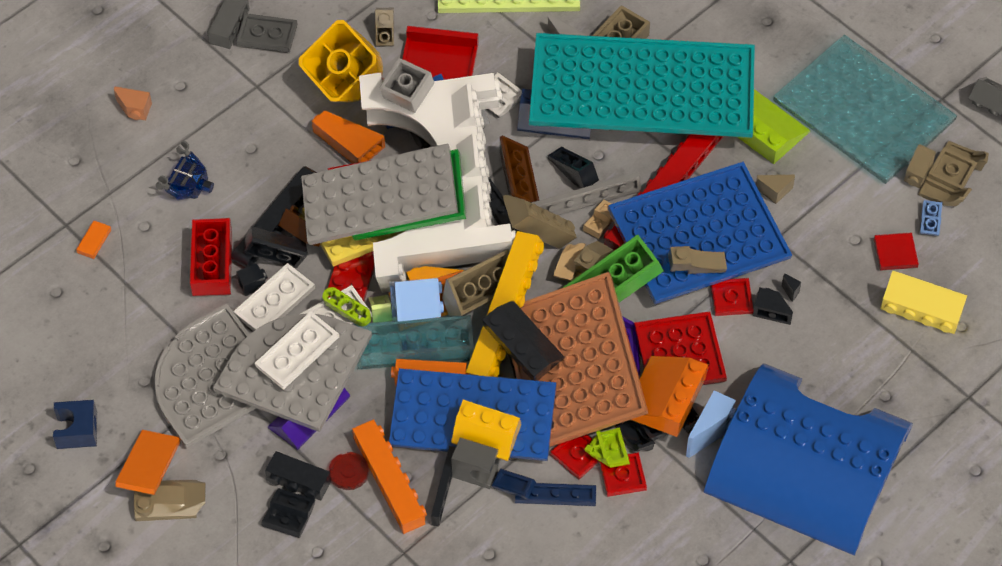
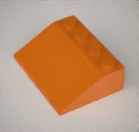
[631,356,708,437]

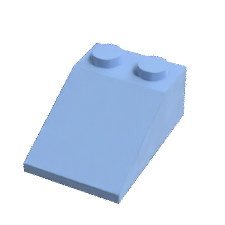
[686,391,737,458]

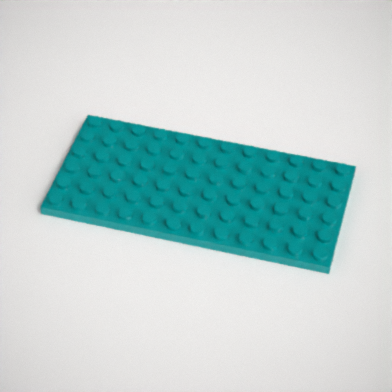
[529,33,755,138]

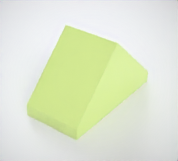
[368,295,392,324]

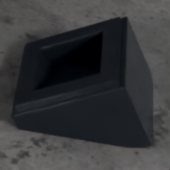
[781,274,801,302]

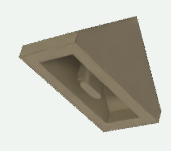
[756,174,795,204]

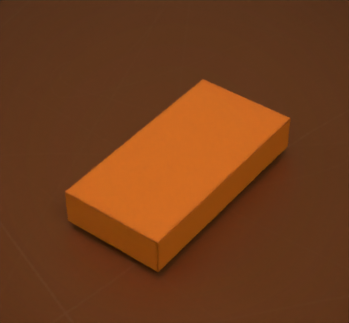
[76,221,111,259]

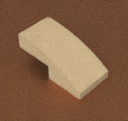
[583,200,613,239]

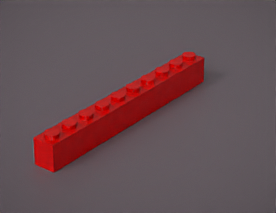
[603,134,724,251]

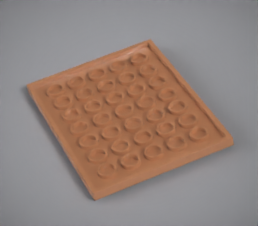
[512,272,648,447]

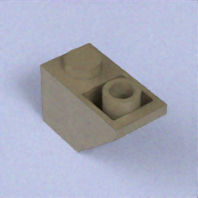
[375,7,394,46]

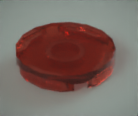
[329,452,369,490]

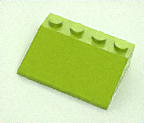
[738,89,810,164]

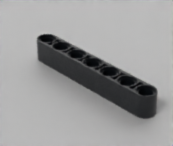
[232,166,317,267]

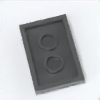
[237,13,298,52]

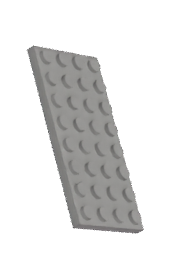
[302,143,458,245]

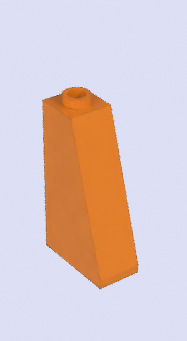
[312,111,385,164]
[391,359,467,386]

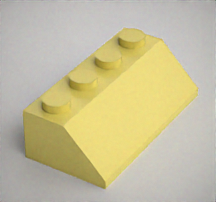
[881,271,967,334]

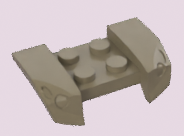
[918,141,989,206]

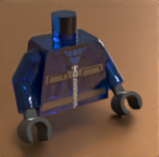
[156,141,214,200]

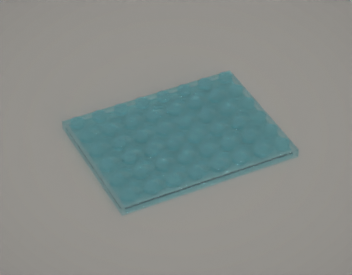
[773,34,957,184]

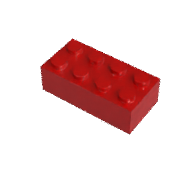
[190,218,232,296]

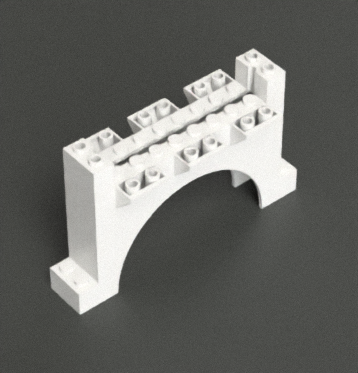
[359,73,516,293]

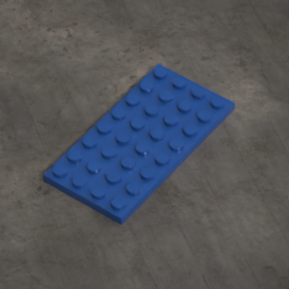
[389,368,557,461]

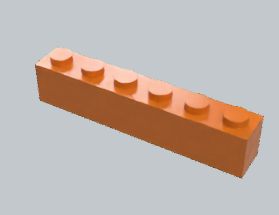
[352,419,427,534]

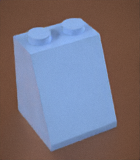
[389,278,444,321]

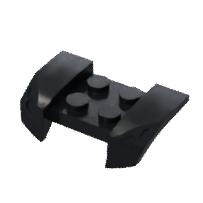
[615,406,699,451]

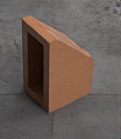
[114,86,152,121]

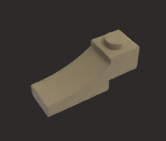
[668,246,727,274]

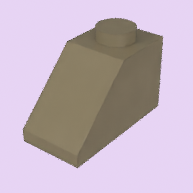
[904,144,936,189]
[574,241,613,274]

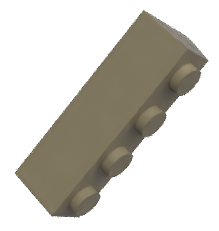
[592,5,650,39]
[503,194,577,249]
[442,250,509,317]

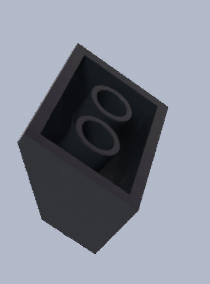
[242,226,308,268]

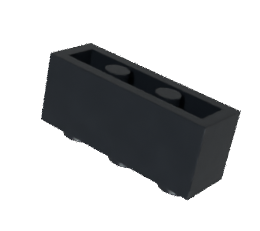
[265,451,331,501]

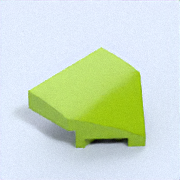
[585,427,630,467]

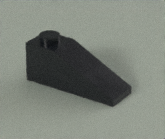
[547,146,599,188]

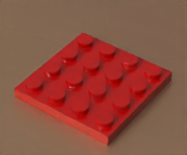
[634,311,727,385]

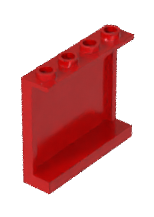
[402,26,479,80]

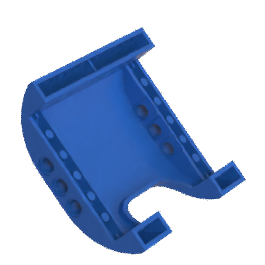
[704,363,913,556]

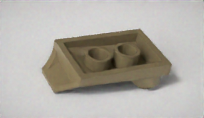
[134,480,206,521]

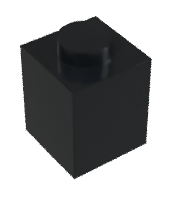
[236,263,268,296]

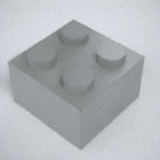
[379,58,434,113]

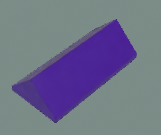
[268,388,350,450]

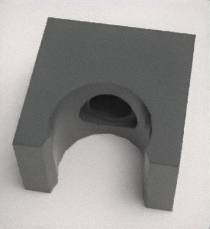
[451,438,498,489]

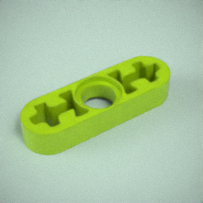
[322,287,371,326]

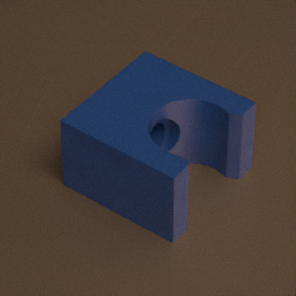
[53,400,97,449]

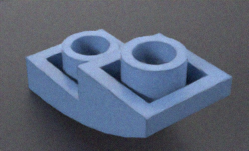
[920,200,942,236]

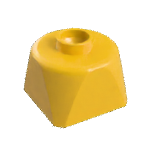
[299,20,383,102]

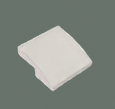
[489,72,522,117]

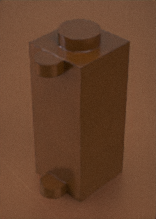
[278,205,320,247]

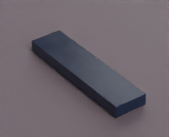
[515,483,596,506]

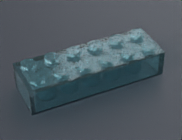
[354,315,474,370]

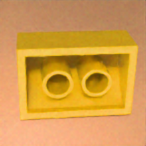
[451,400,522,461]

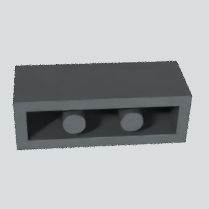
[207,0,250,49]

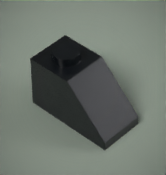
[753,287,793,325]

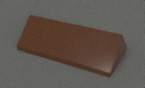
[500,135,539,203]

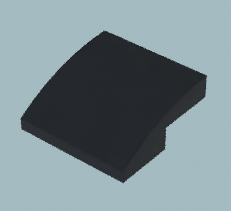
[262,488,315,538]

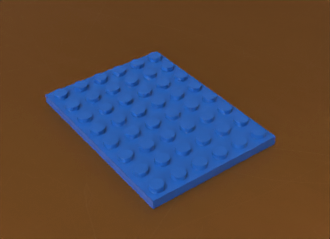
[607,161,792,305]

